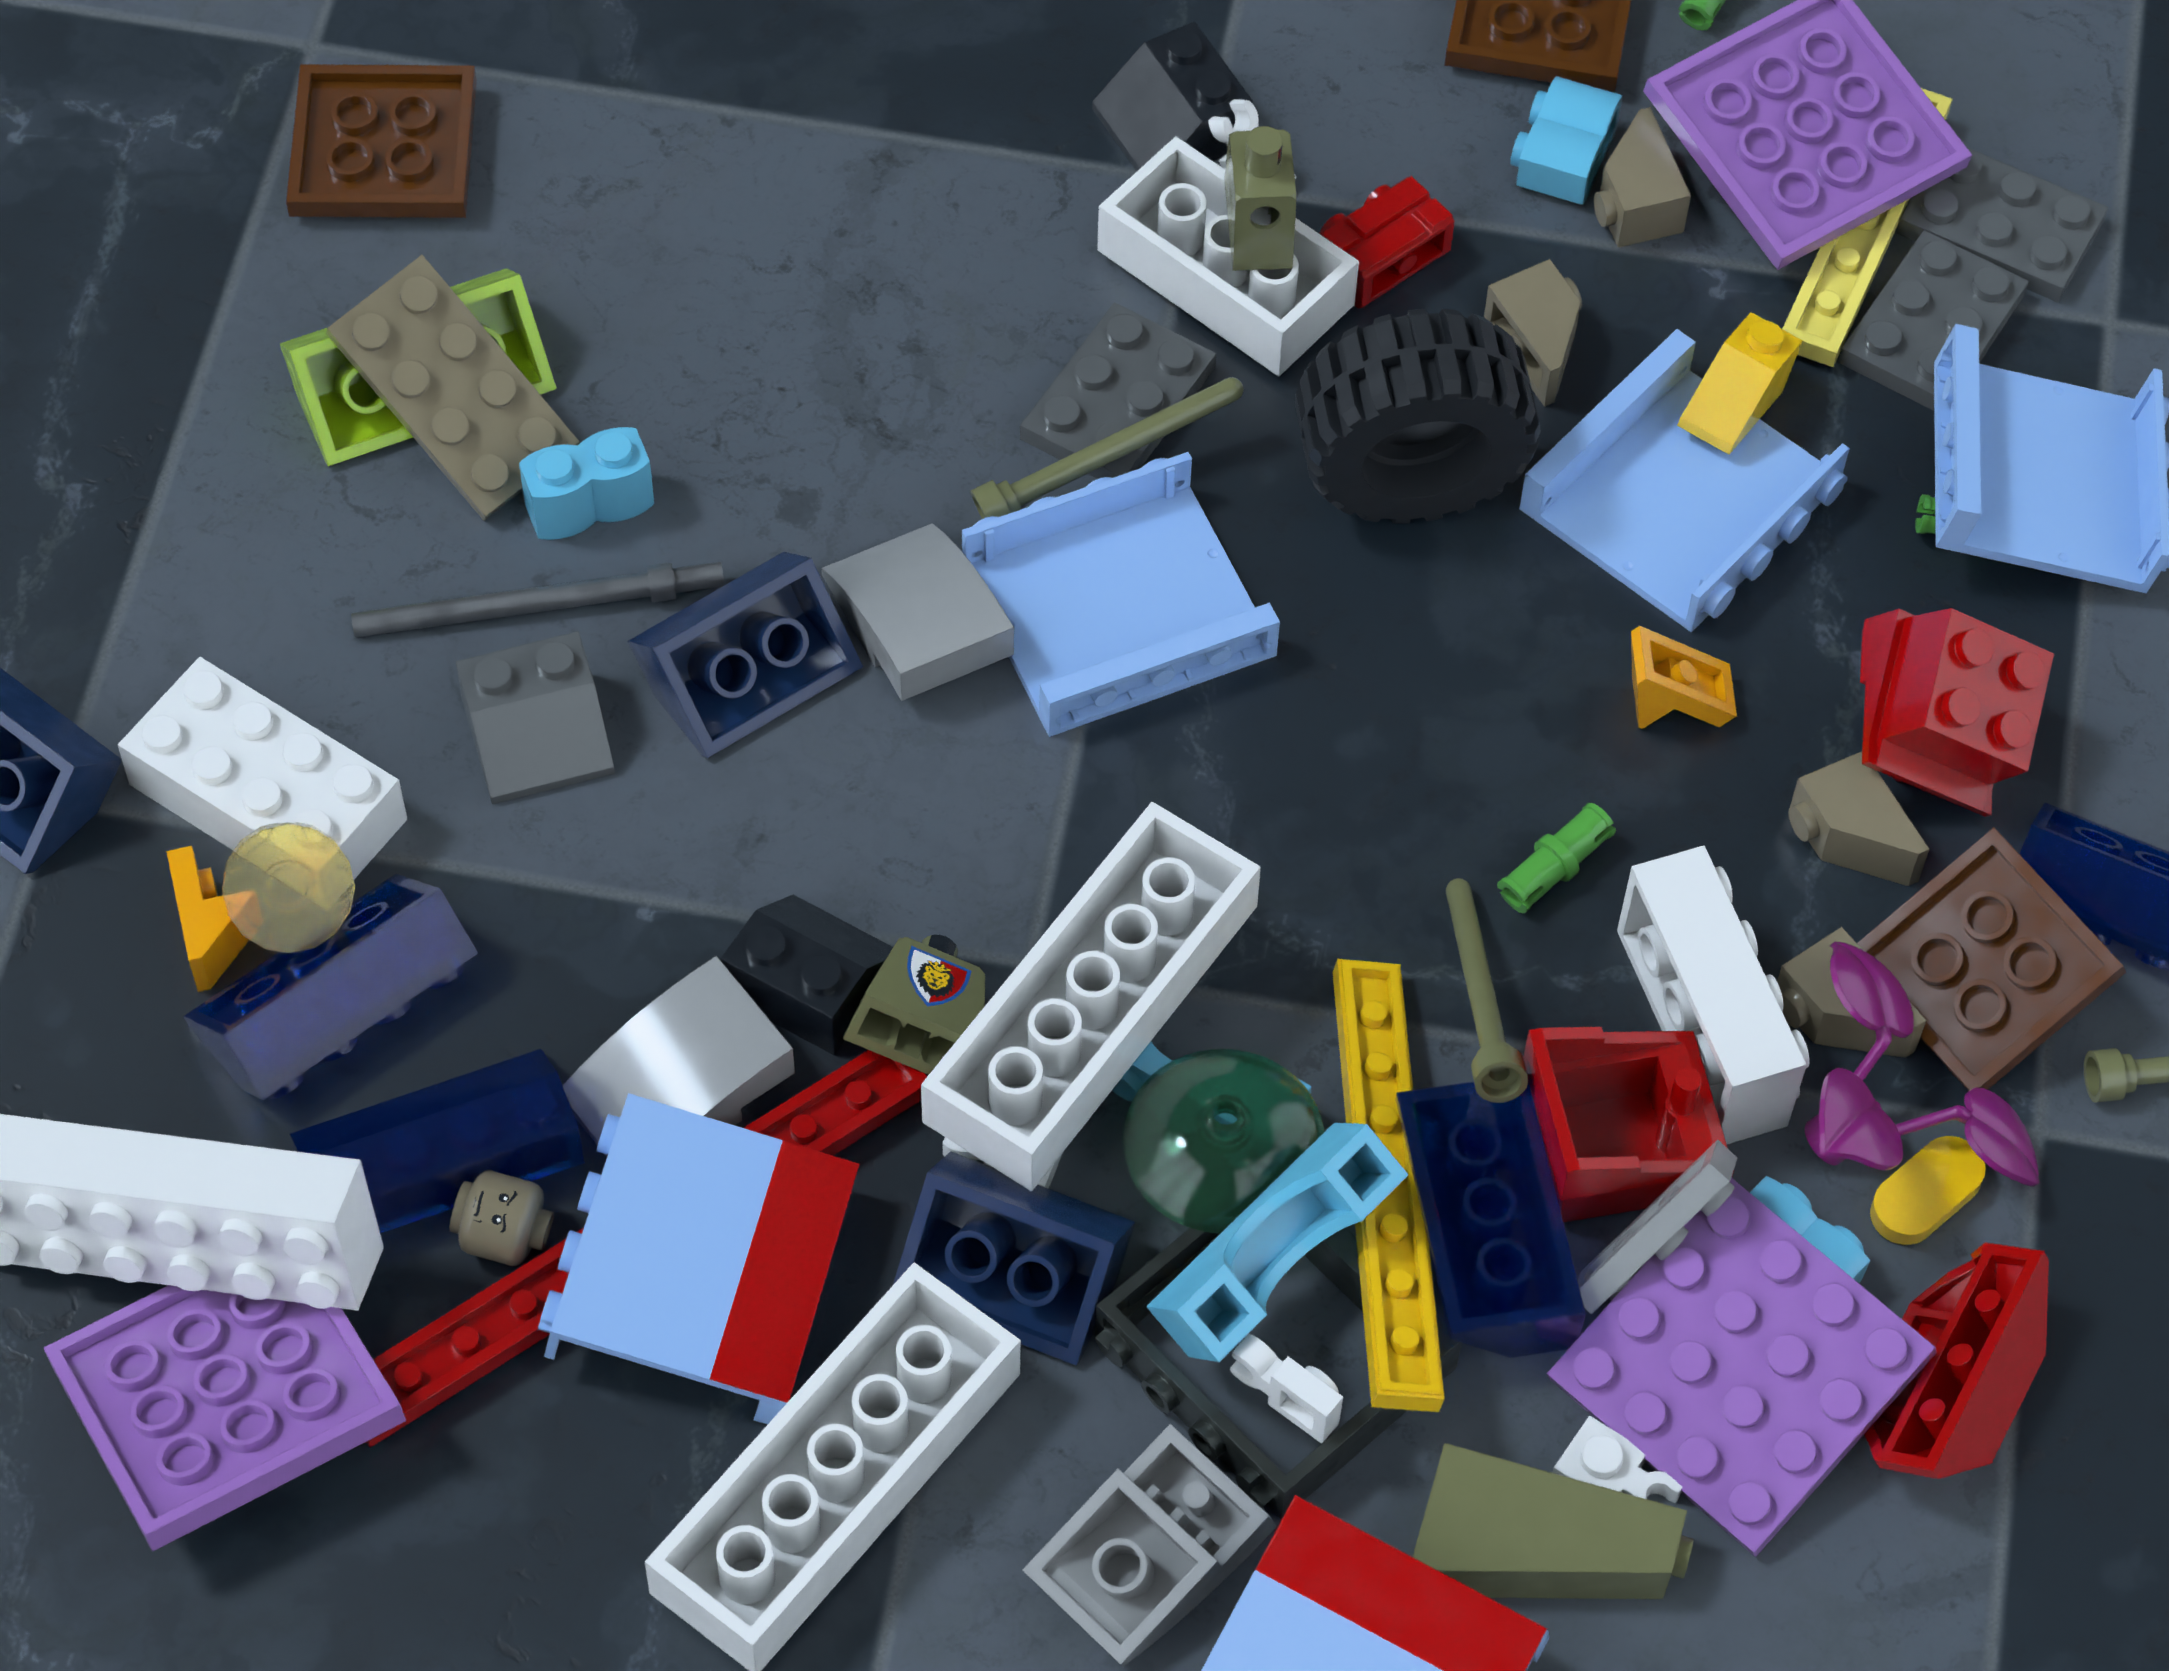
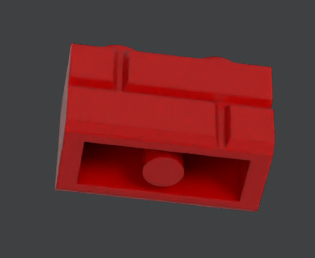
[1319,176,1455,309]

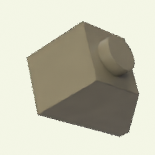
[1594,107,1691,248]
[1484,259,1582,407]
[1788,751,1929,886]
[1777,927,1926,1058]

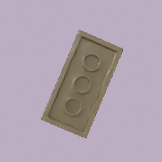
[326,255,580,521]

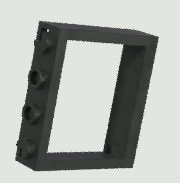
[1095,1158,1462,1520]

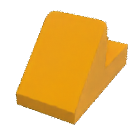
[1631,626,1737,729]
[166,846,263,992]

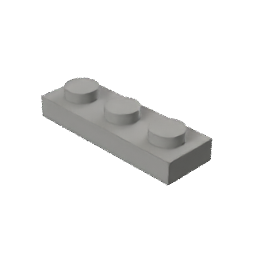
[1572,1140,1737,1314]

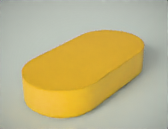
[1870,1136,1986,1245]

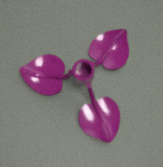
[1804,941,2040,1187]

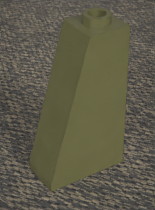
[1413,1443,1694,1599]

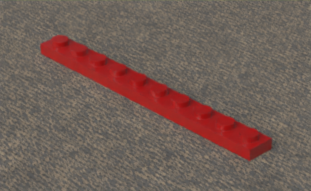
[366,1050,927,1448]

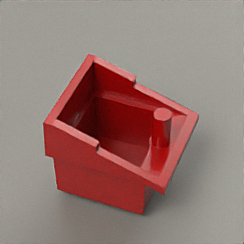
[1860,608,2054,817]
[1523,1027,1734,1223]

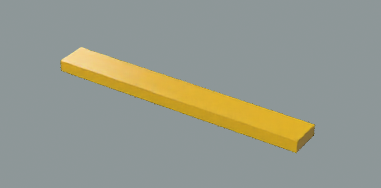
[1333,959,1445,1412]

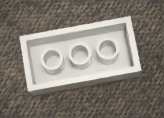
[1097,136,1359,377]
[118,657,407,910]
[1617,845,1810,1144]

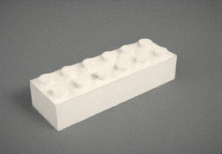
[921,802,1261,1192]
[0,1114,384,1310]
[645,1262,1021,1671]

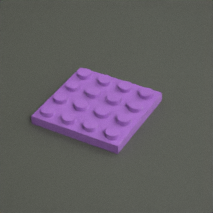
[1643,0,1972,270]
[1547,1178,1936,1558]
[43,1285,406,1552]

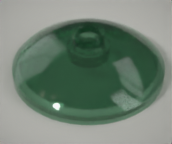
[1124,1049,1324,1234]

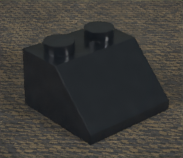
[1092,21,1253,171]
[721,894,893,1055]

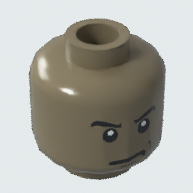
[449,1171,554,1266]

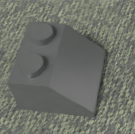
[455,631,615,804]

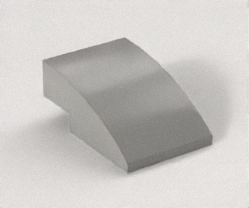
[822,523,1014,701]
[558,956,795,1157]
[1023,1424,1277,1667]

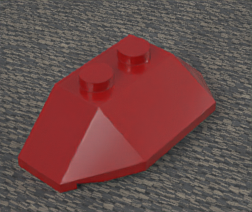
[1864,1242,2049,1479]

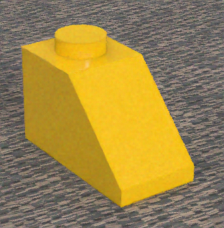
[1677,312,1803,455]

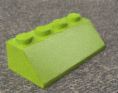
[279,268,557,466]

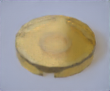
[222,822,355,953]

